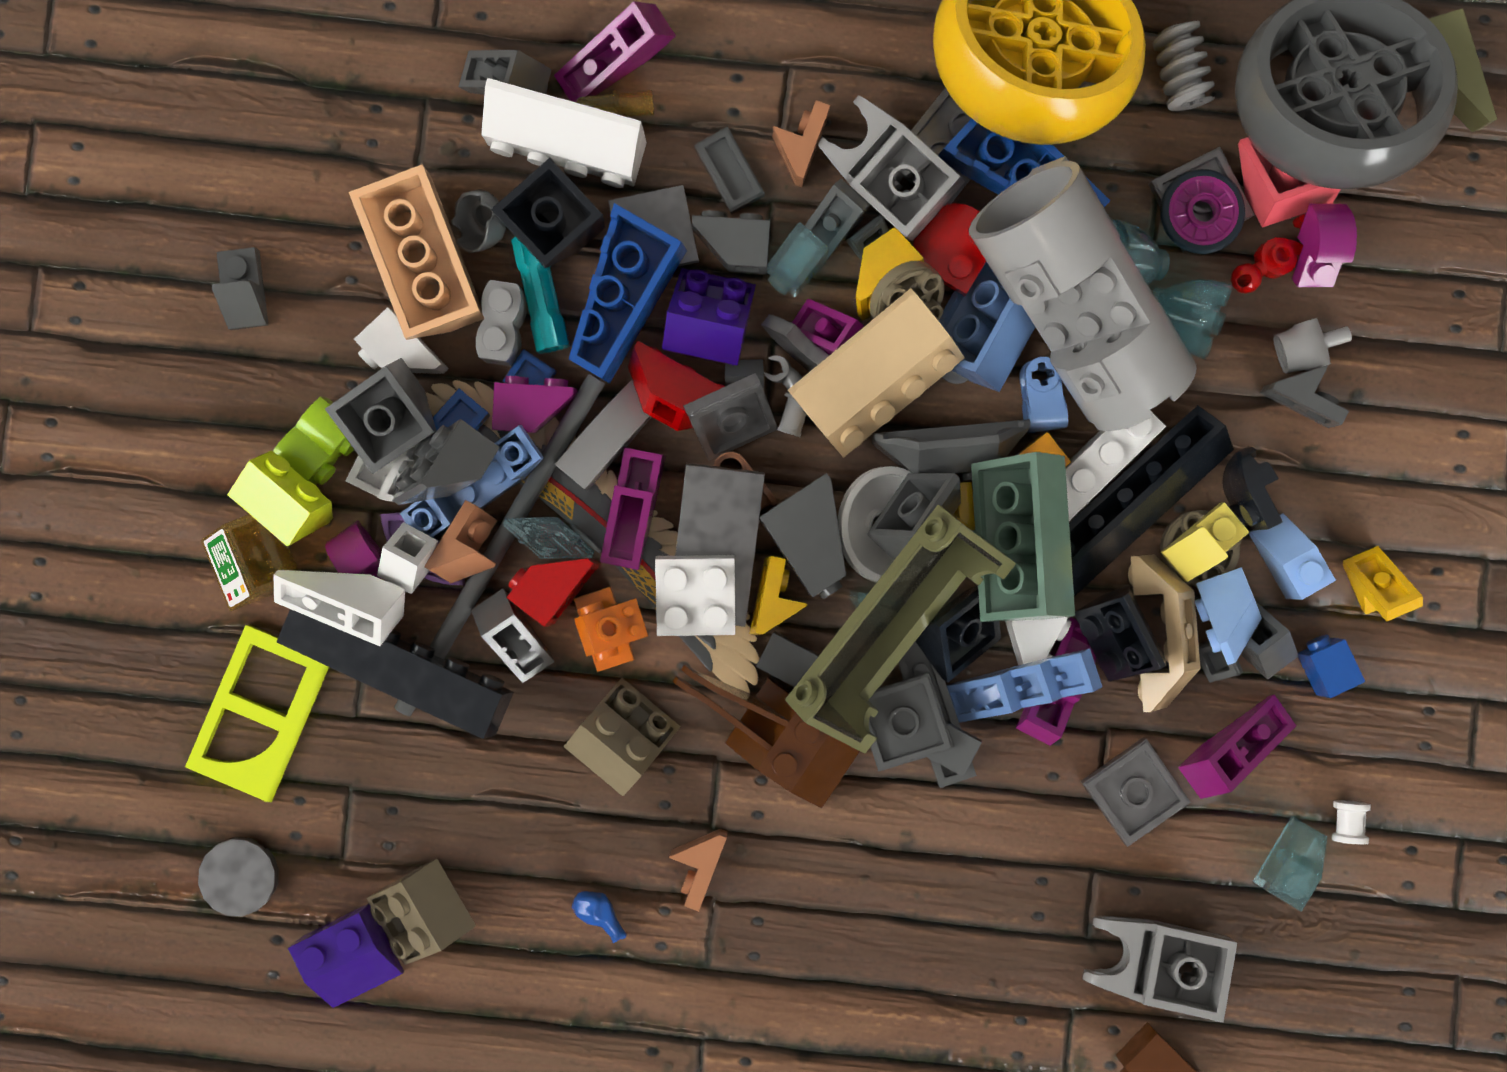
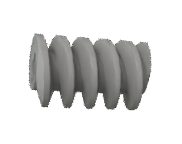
[1152,21,1215,111]

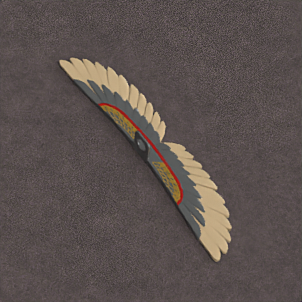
[426,380,760,693]

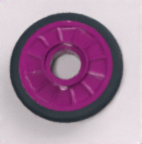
[1160,169,1245,254]

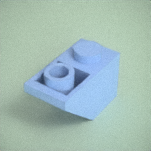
[1195,567,1262,665]

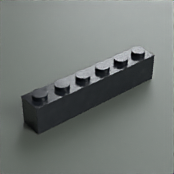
[1069,405,1234,597]
[277,609,514,739]

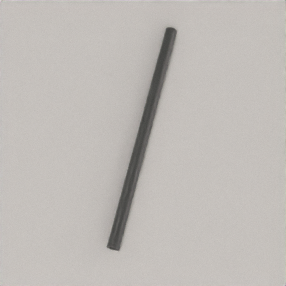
[394,374,605,716]

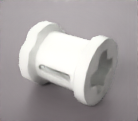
[1332,800,1371,845]

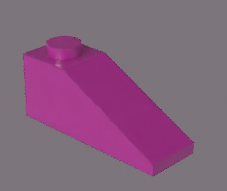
[554,1,676,104]
[1178,694,1297,799]

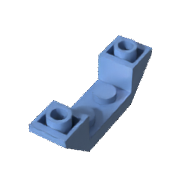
[399,425,544,539]

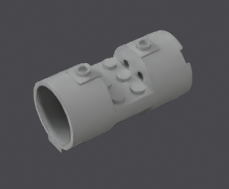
[969,156,1197,431]

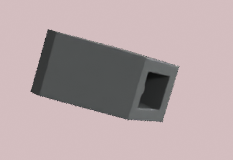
[692,210,770,274]

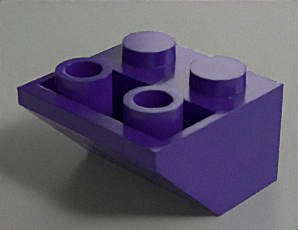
[662,268,756,366]

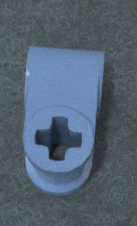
[1019,357,1068,434]

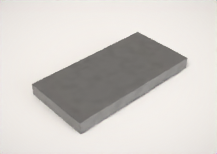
[675,463,765,627]

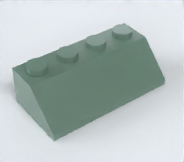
[971,452,1075,622]

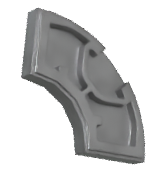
[761,314,829,372]

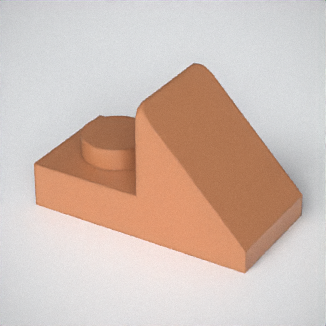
[772,100,830,187]
[424,500,497,583]
[669,829,727,912]

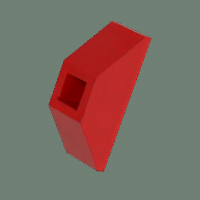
[628,341,725,431]

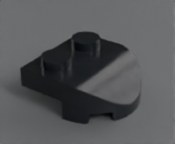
[1222,446,1283,531]

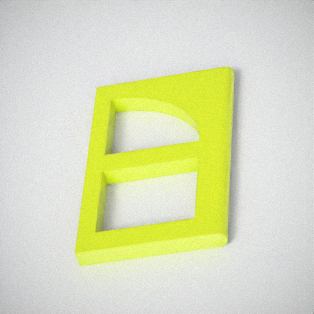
[185,624,329,802]

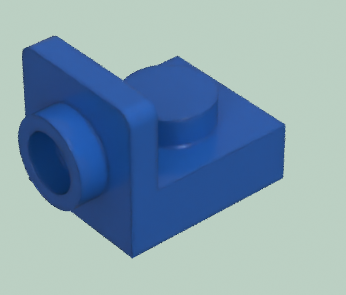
[432,388,490,437]

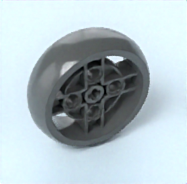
[1235,0,1458,189]

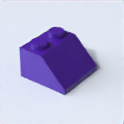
[288,903,404,1008]

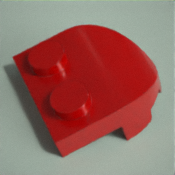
[913,203,986,297]

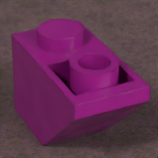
[492,376,577,433]

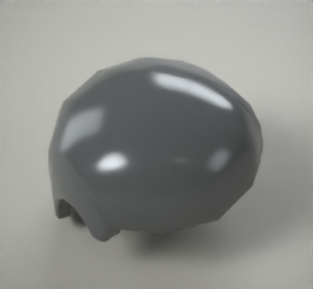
[451,189,507,253]

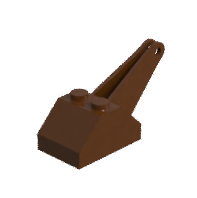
[673,664,860,808]

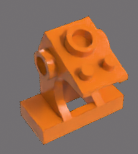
[574,587,649,672]

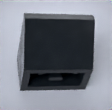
[1075,586,1166,682]

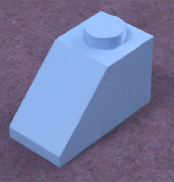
[1248,513,1336,600]

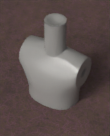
[1273,318,1352,374]

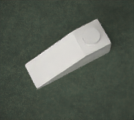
[274,570,405,646]

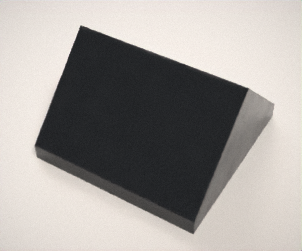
[915,585,1001,682]

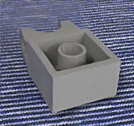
[817,95,965,241]
[1082,916,1237,1023]

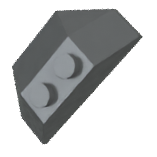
[871,419,1031,481]

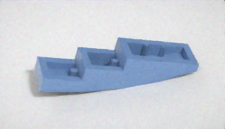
[947,649,1103,723]

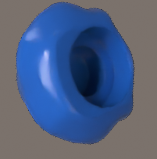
[572,891,626,943]

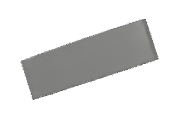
[555,380,651,491]

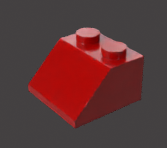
[506,558,601,627]

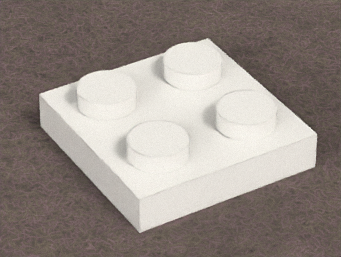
[655,555,735,636]

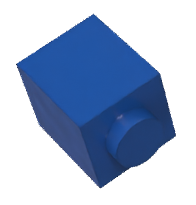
[1298,635,1365,698]

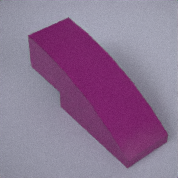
[600,447,666,570]
[1016,617,1096,746]

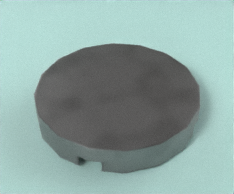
[198,837,279,916]

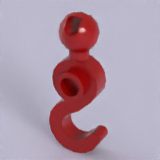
[1230,214,1306,294]

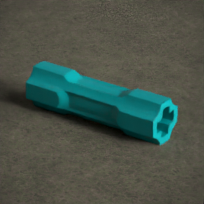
[511,237,570,354]

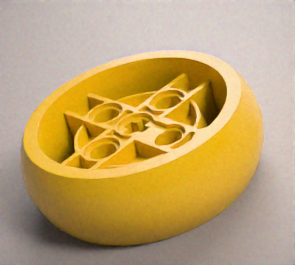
[933,0,1146,145]

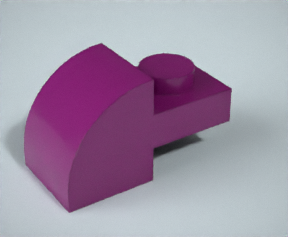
[1292,203,1357,287]
[325,520,386,581]

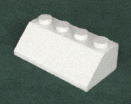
[481,78,647,188]

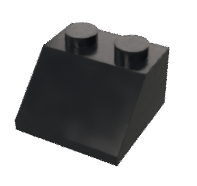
[491,158,605,268]

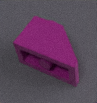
[792,299,864,355]

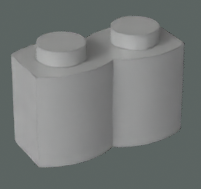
[476,280,527,367]

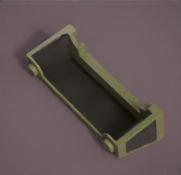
[785,505,1016,754]

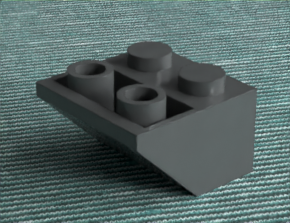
[392,419,500,505]

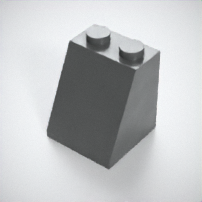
[759,473,846,599]

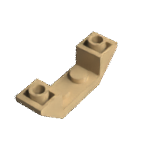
[1128,554,1201,712]

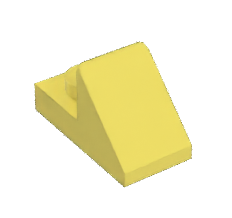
[1161,502,1249,582]

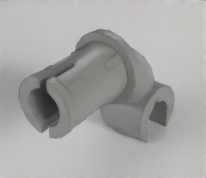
[764,355,806,437]

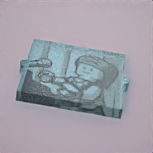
[503,517,594,559]

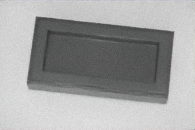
[694,126,765,215]

